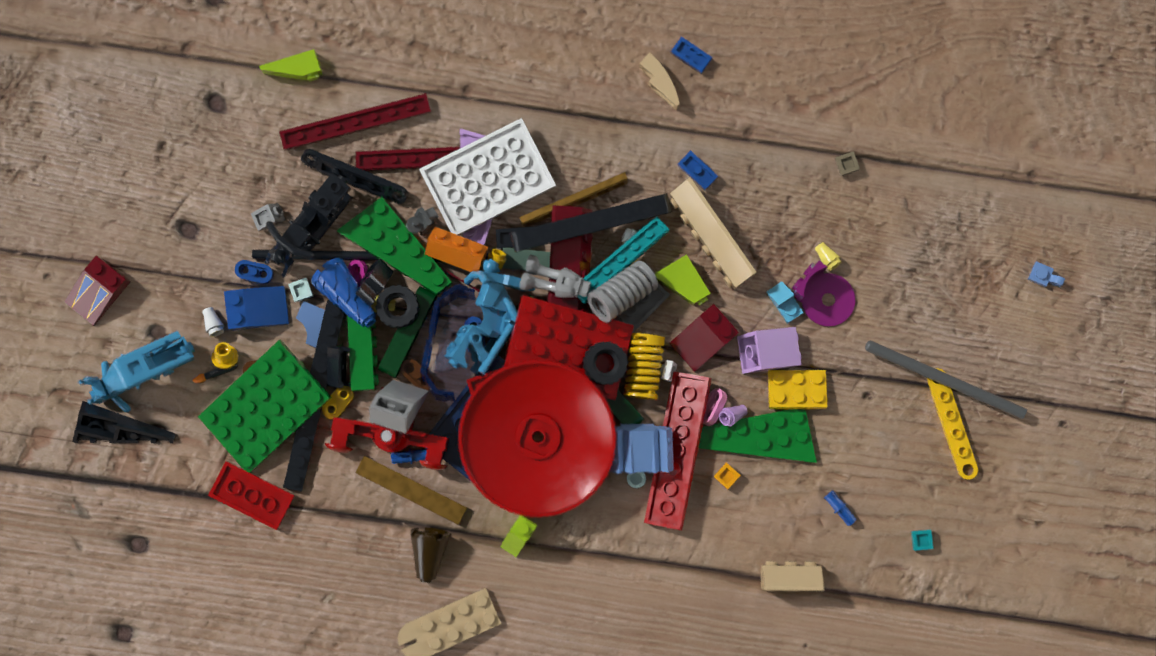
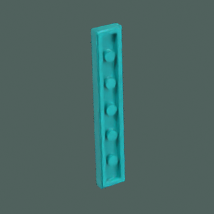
[578,216,670,304]

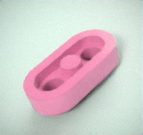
[703,388,727,426]

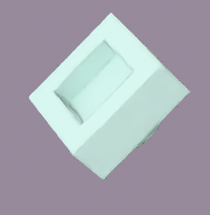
[288,278,313,303]

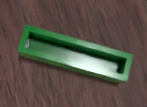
[347,316,379,392]

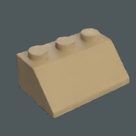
[761,561,824,591]

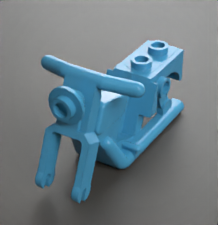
[444,259,535,375]
[78,331,195,413]

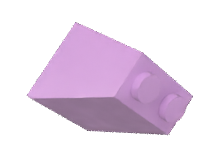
[737,327,801,374]

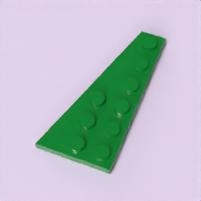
[698,409,817,463]

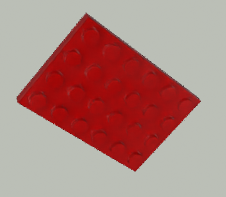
[504,295,634,400]

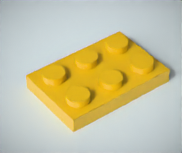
[767,370,827,409]

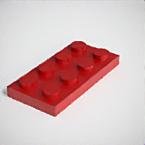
[208,461,295,530]

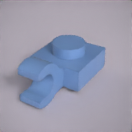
[1027,261,1065,287]

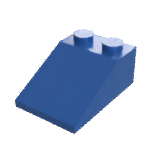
[224,286,289,331]

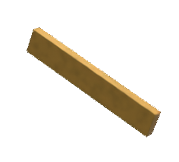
[520,172,628,227]
[355,456,467,525]

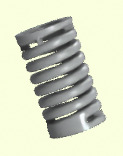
[588,260,658,323]

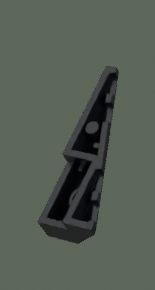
[72,401,175,443]

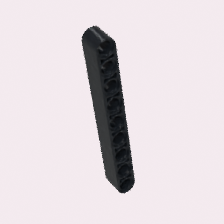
[510,193,673,252]

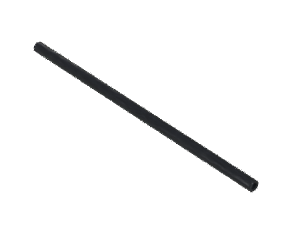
[252,249,488,262]

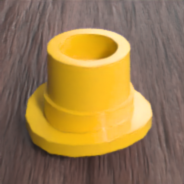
[211,342,238,369]

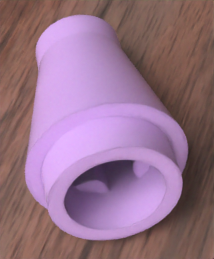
[719,405,748,426]

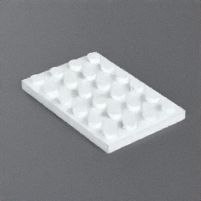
[419,118,556,235]

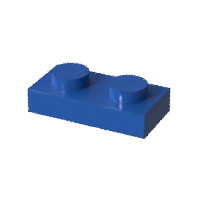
[677,150,718,191]

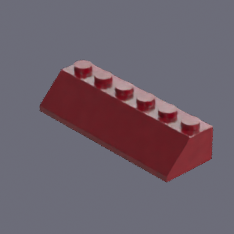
[548,205,593,313]

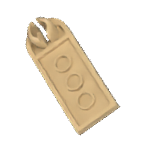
[398,588,501,656]

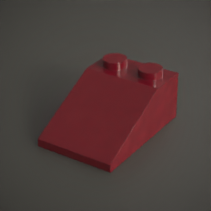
[669,304,739,372]

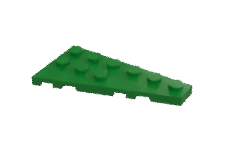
[337,197,452,295]

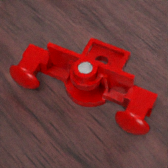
[325,387,449,470]

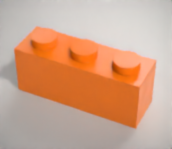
[425,227,488,272]

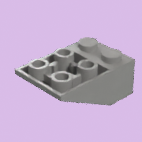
[369,380,429,433]

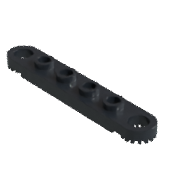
[301,149,409,204]

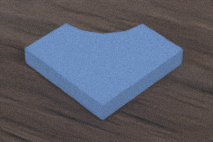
[296,301,325,348]

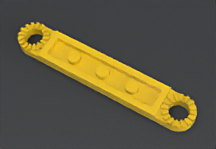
[927,368,978,480]

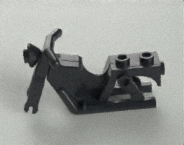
[264,173,353,278]

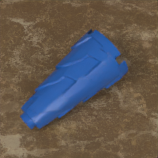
[311,258,376,327]

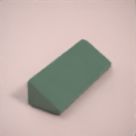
[502,248,550,271]

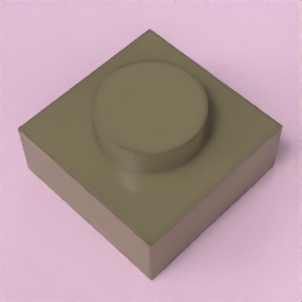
[835,151,860,176]

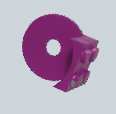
[791,261,855,327]

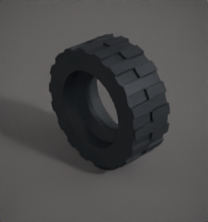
[375,285,420,329]
[583,342,628,385]

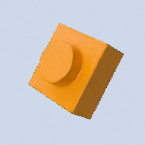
[713,462,741,490]

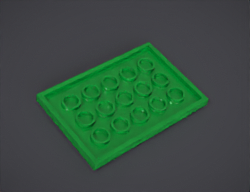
[198,340,332,473]

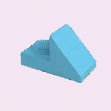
[766,282,804,323]

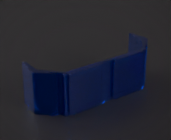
[420,284,475,402]

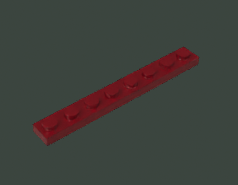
[279,93,431,151]

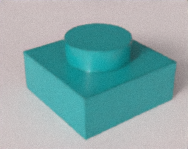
[911,530,933,551]

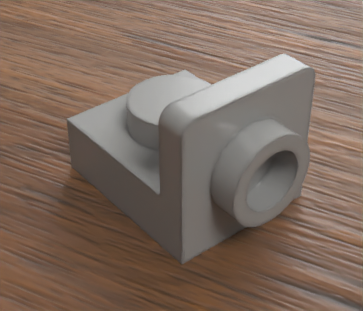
[251,203,285,231]

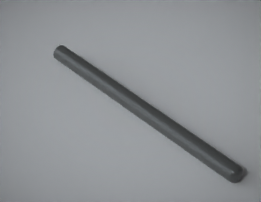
[865,340,1027,419]

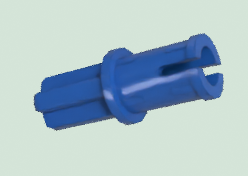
[391,448,427,464]
[824,490,856,526]

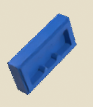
[671,36,713,74]

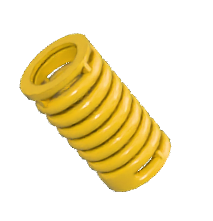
[623,333,665,400]

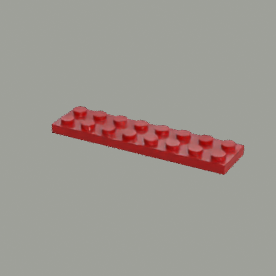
[644,371,712,531]

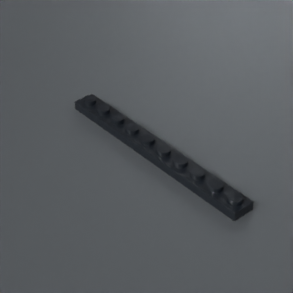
[283,300,344,492]

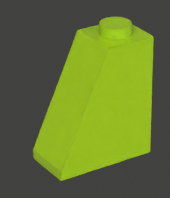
[655,254,711,306]
[500,515,538,557]

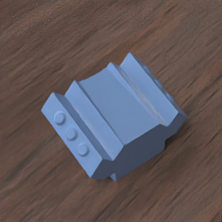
[610,424,674,474]

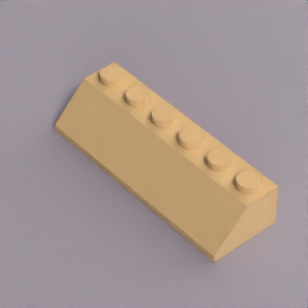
[669,178,756,290]

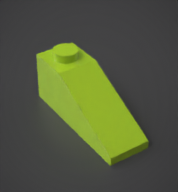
[260,49,323,81]

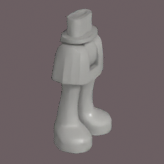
[520,255,591,298]

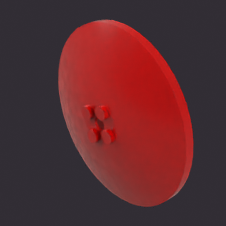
[458,360,616,517]

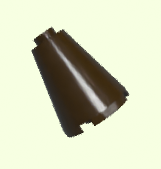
[410,527,450,583]

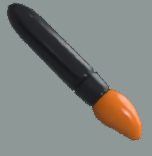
[193,364,238,383]

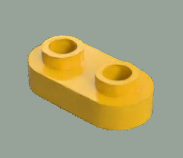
[322,386,354,420]

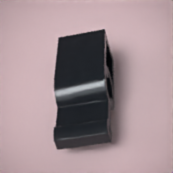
[356,259,394,306]

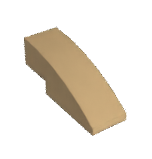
[639,52,680,110]

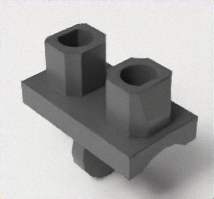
[406,207,439,236]

